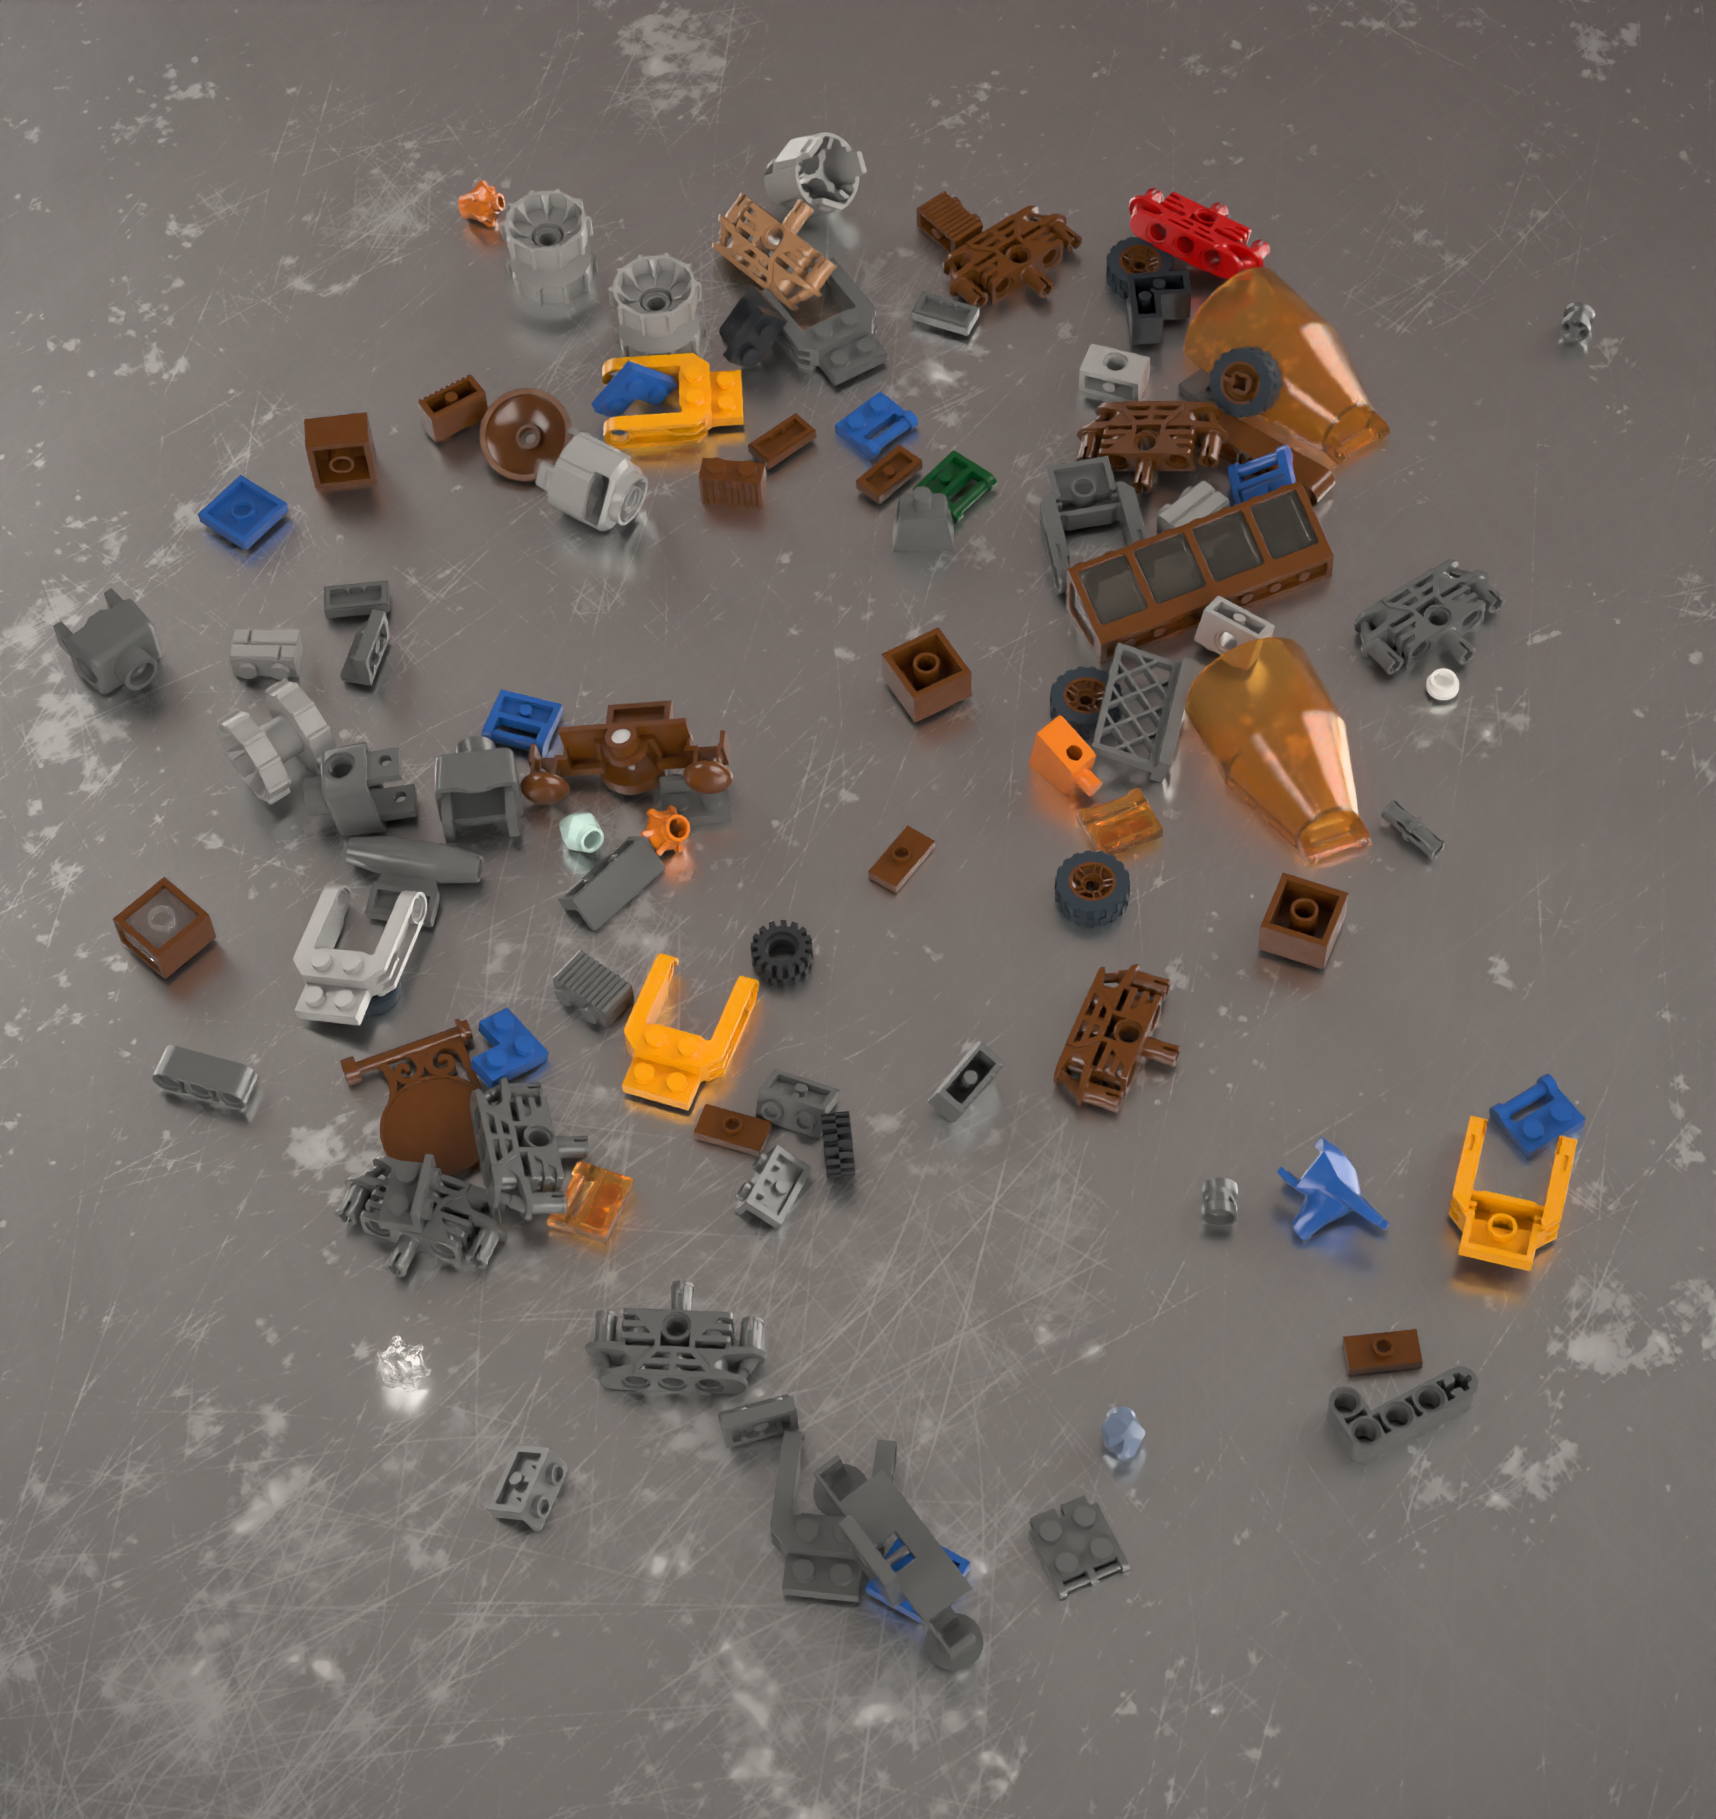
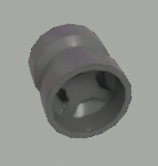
[1201,1177,1238,1227]

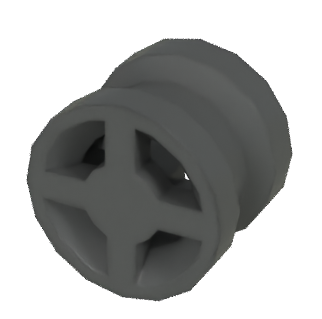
[1559,302,1595,342]

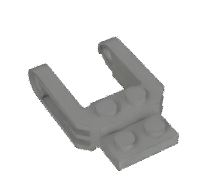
[293,883,427,1026]

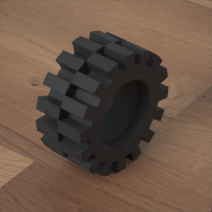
[750,920,814,987]
[821,1111,855,1178]

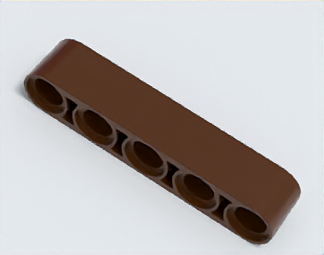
[1200,408,1336,507]

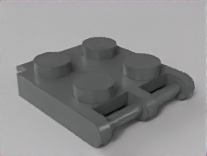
[1028,1495,1130,1599]

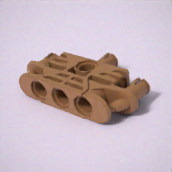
[712,192,837,311]

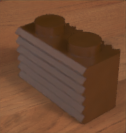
[916,191,983,254]
[418,374,488,443]
[698,457,767,510]

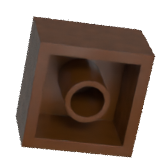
[304,412,378,489]
[881,627,972,723]
[1258,873,1349,970]

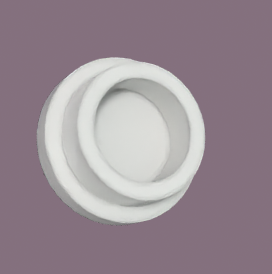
[1426,668,1460,700]

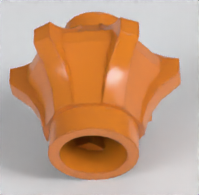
[458,180,505,228]
[640,805,690,856]

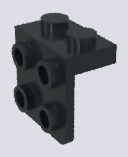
[719,286,788,370]

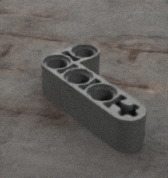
[1326,1366,1478,1463]

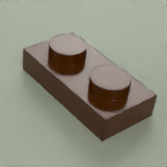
[856,444,922,505]

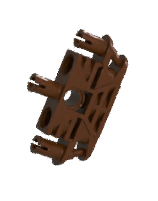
[943,205,1082,309]
[1077,401,1229,494]
[1053,964,1181,1113]

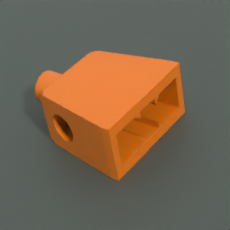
[1029,715,1103,796]

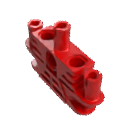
[1129,188,1270,279]

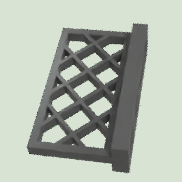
[1090,642,1196,783]

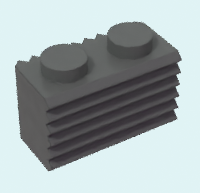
[553,950,634,1028]
[927,1041,1004,1122]

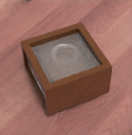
[113,877,216,979]

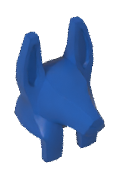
[1277,1136,1390,1241]

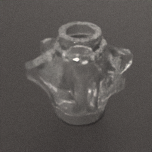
[376,1335,431,1393]

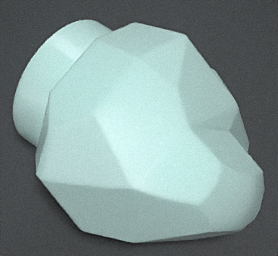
[559,812,604,853]

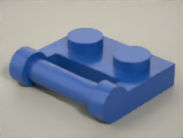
[835,391,919,460]
[1228,444,1296,505]
[481,689,563,758]
[1489,1074,1586,1161]

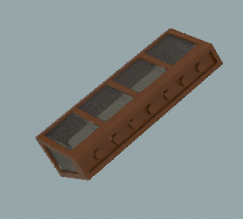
[1066,481,1334,665]

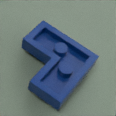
[591,361,678,418]
[471,1007,549,1089]

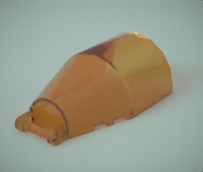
[1184,267,1390,464]
[1185,636,1371,867]

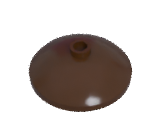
[479,388,573,482]

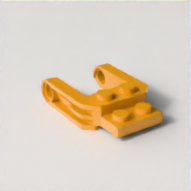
[602,353,744,449]
[622,953,759,1111]
[1448,1115,1577,1271]

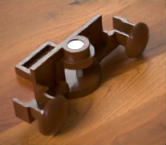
[520,700,733,806]

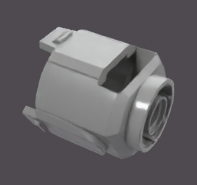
[764,132,867,216]
[535,427,648,532]

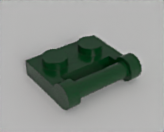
[913,450,997,524]

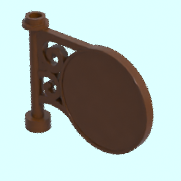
[340,1018,492,1179]

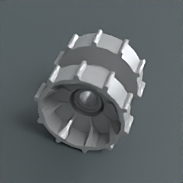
[500,188,598,307]
[608,253,706,357]
[216,678,337,805]

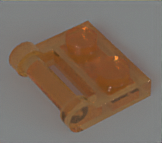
[1076,788,1163,855]
[547,1161,635,1244]

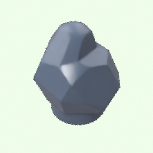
[1101,1407,1146,1461]

